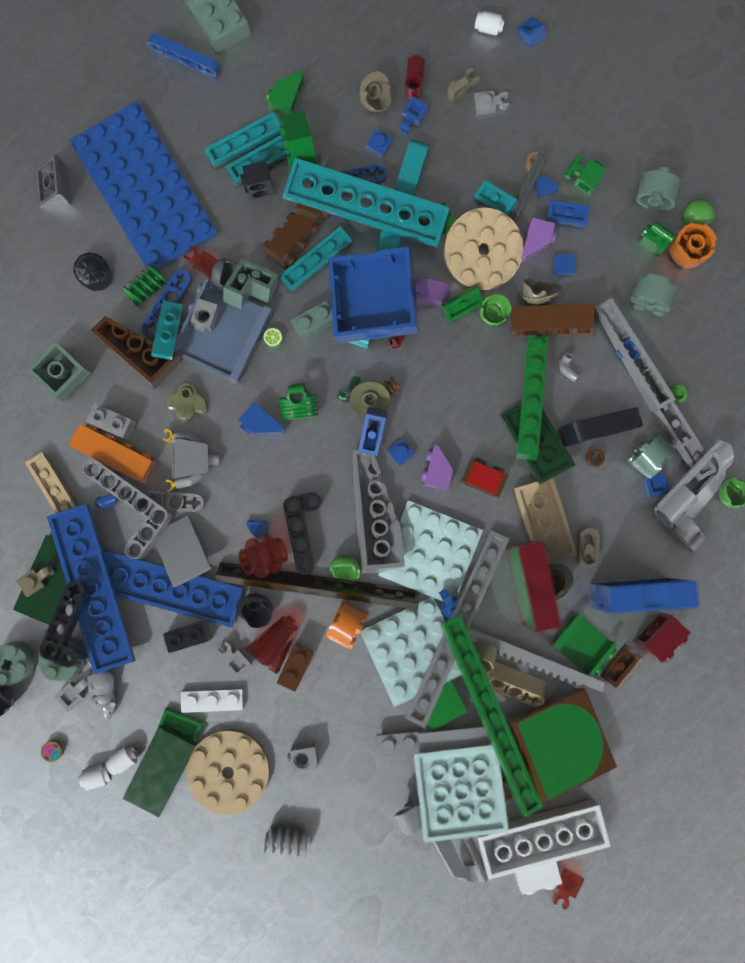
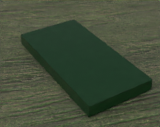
[500,404,576,485]
[13,535,67,625]
[122,725,196,818]

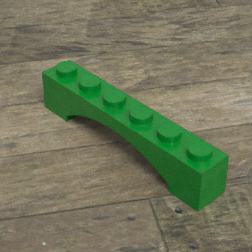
[516,335,549,461]

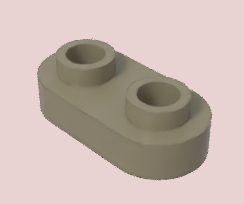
[577,528,600,568]

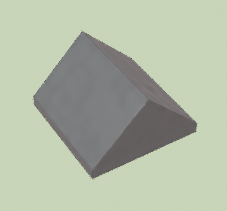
[36,155,70,208]

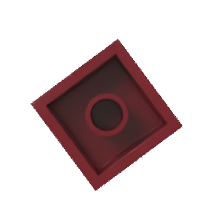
[633,612,691,664]

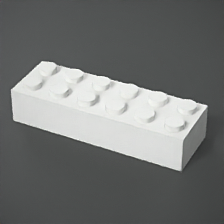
[477,798,611,880]

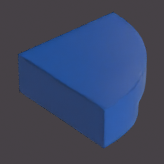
[535,176,559,198]
[247,521,268,541]

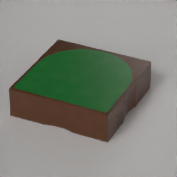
[506,688,617,803]

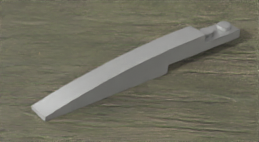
[595,298,717,481]
[377,723,491,757]

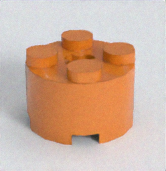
[668,223,717,269]
[325,600,369,649]

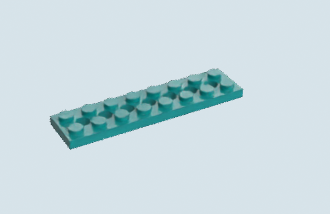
[283,158,450,248]

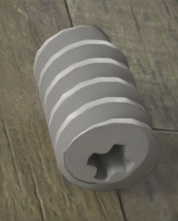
[264,826,308,858]

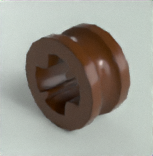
[384,377,402,397]
[585,448,605,467]

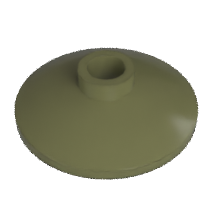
[350,380,390,417]

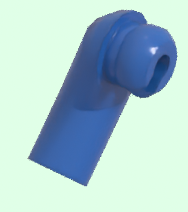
[95,493,118,509]

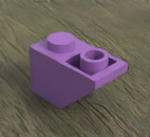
[421,445,453,491]

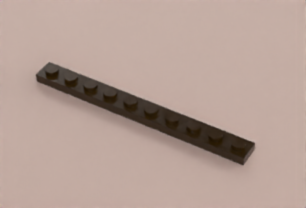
[215,562,420,610]

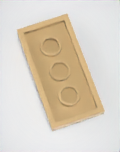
[514,478,577,563]

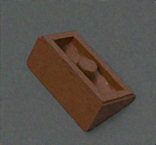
[600,645,644,691]

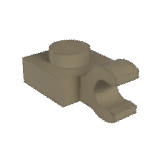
[447,68,480,102]
[16,566,56,597]

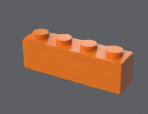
[69,423,156,483]

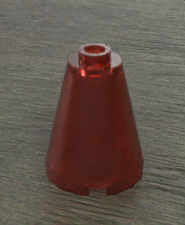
[244,615,299,674]

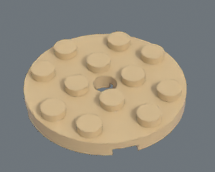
[443,208,523,290]
[187,730,270,815]

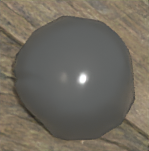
[211,258,238,289]

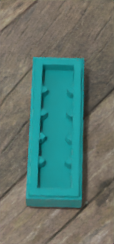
[151,300,183,360]

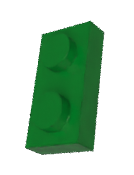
[441,285,483,323]

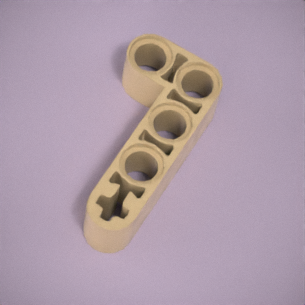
[477,644,547,707]

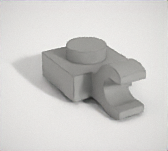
[54,677,88,712]

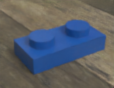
[546,200,590,228]

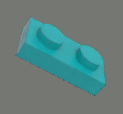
[473,180,518,215]

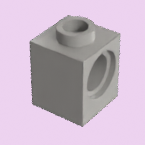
[191,298,220,333]
[287,743,319,772]

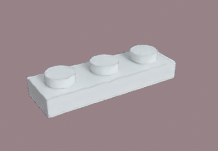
[181,688,244,713]

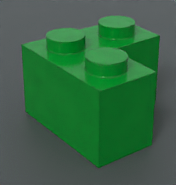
[279,111,317,167]

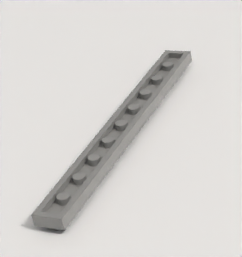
[405,531,509,728]

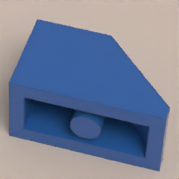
[238,402,286,435]
[358,407,388,456]

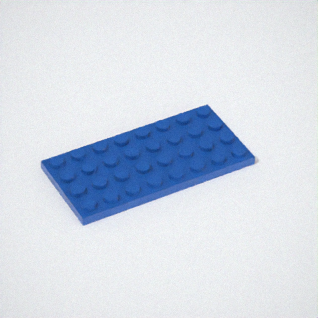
[69,101,218,272]

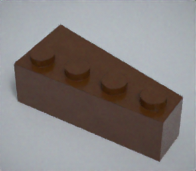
[263,187,331,270]
[511,303,595,338]
[91,316,182,390]

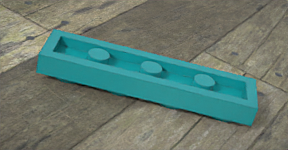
[204,111,281,168]
[226,135,290,186]
[279,226,353,293]

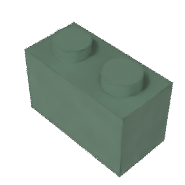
[291,301,333,343]

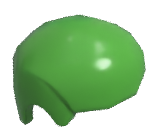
[684,199,715,226]
[479,293,512,326]
[719,476,745,509]
[330,554,361,581]

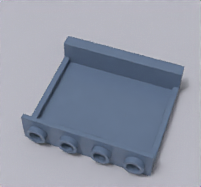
[174,279,273,384]

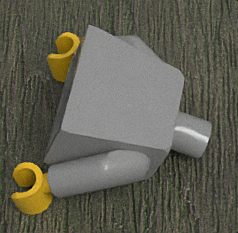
[163,429,219,492]

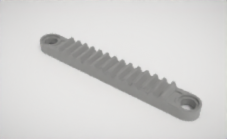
[468,627,607,693]

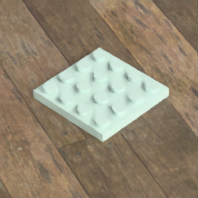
[378,500,483,601]
[360,597,462,707]
[414,744,509,843]

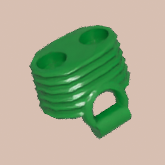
[278,383,319,420]

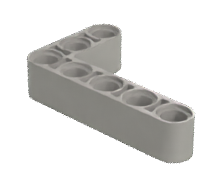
[83,459,172,559]

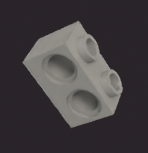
[85,404,137,440]

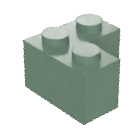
[223,258,278,310]

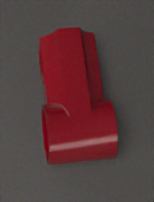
[405,55,425,100]

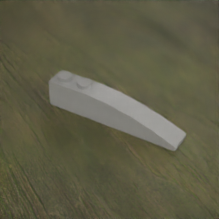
[352,450,405,574]

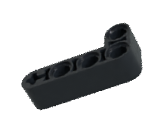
[559,407,643,447]
[283,492,322,575]
[39,581,90,668]

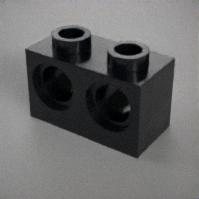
[240,161,274,200]
[163,620,212,654]

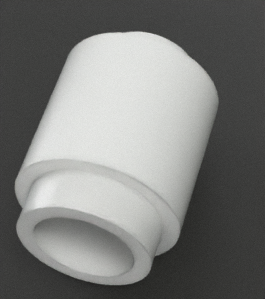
[475,11,505,36]
[105,745,138,775]
[79,764,112,790]

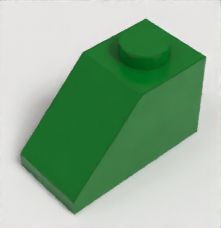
[266,71,305,115]

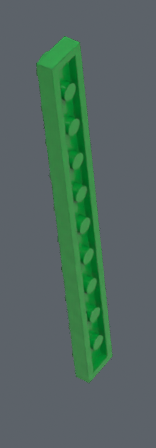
[440,614,543,817]

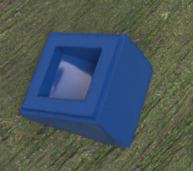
[517,17,546,47]

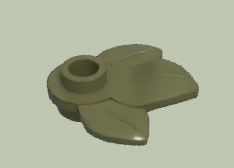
[167,383,207,423]

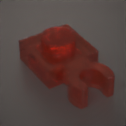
[184,246,218,279]
[552,867,584,910]

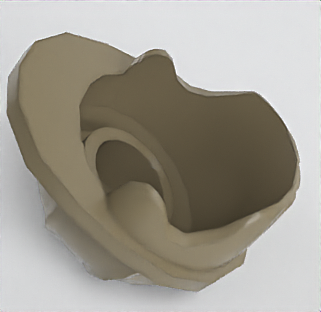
[360,70,392,112]
[521,278,562,306]
[549,563,574,600]

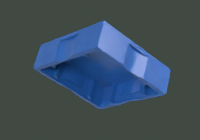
[328,246,419,343]
[590,578,699,614]

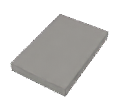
[152,515,212,587]

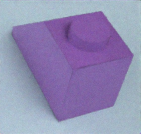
[521,218,557,262]
[415,279,449,305]

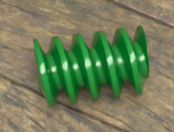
[122,265,168,308]

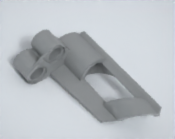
[654,439,734,553]

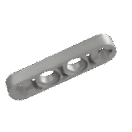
[126,490,205,512]

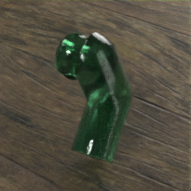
[337,376,361,403]

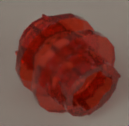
[238,534,288,578]

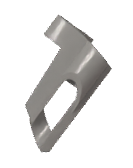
[395,797,488,884]

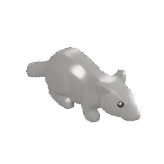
[85,656,119,721]

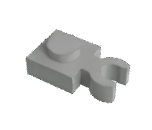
[474,91,510,115]
[216,641,252,679]

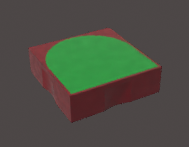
[506,541,562,633]

